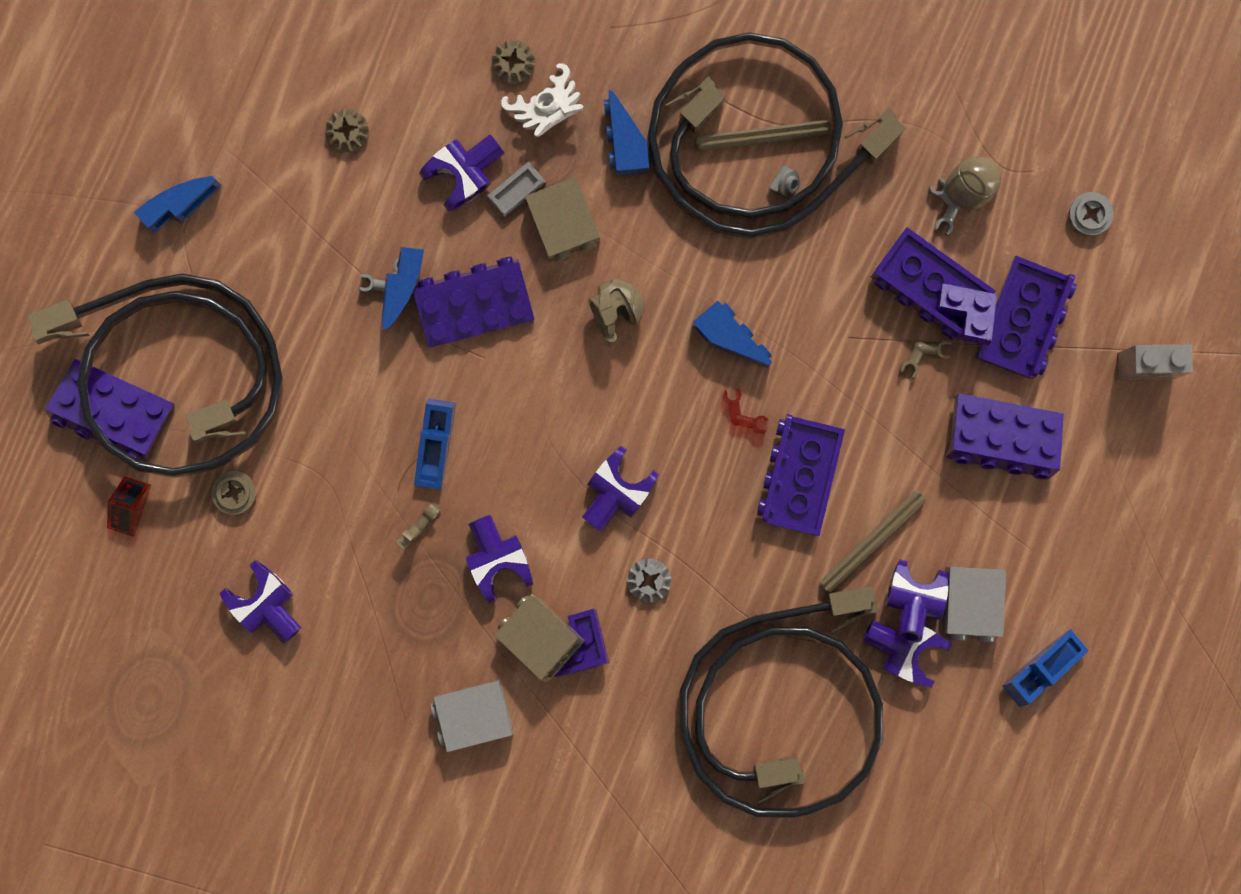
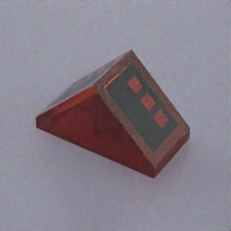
[107,476,151,537]

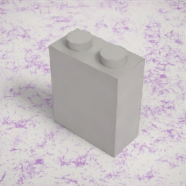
[1118,344,1193,380]
[943,567,1006,642]
[431,679,514,752]

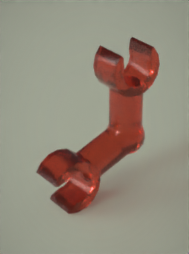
[723,388,769,434]

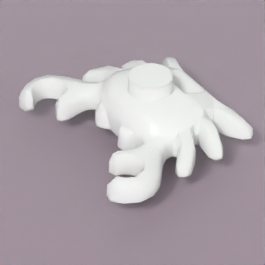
[501,64,584,137]

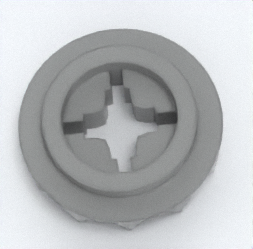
[1069,192,1114,236]
[627,558,671,603]

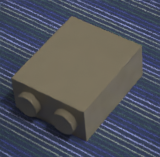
[525,177,600,263]
[494,594,585,682]

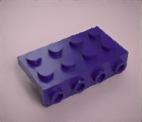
[870,227,995,340]
[413,256,535,348]
[975,256,1077,380]
[45,359,175,462]
[946,393,1064,480]
[757,414,845,537]

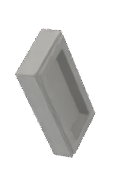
[487,161,546,218]

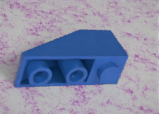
[604,90,649,177]
[692,301,772,368]

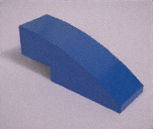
[133,176,222,233]
[380,247,424,329]
[414,399,456,490]
[1002,629,1089,707]

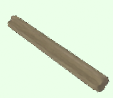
[696,120,830,151]
[820,491,926,593]

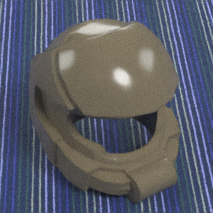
[946,156,1001,211]
[588,279,644,347]

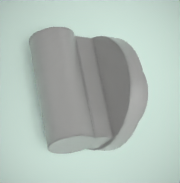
[769,165,800,197]

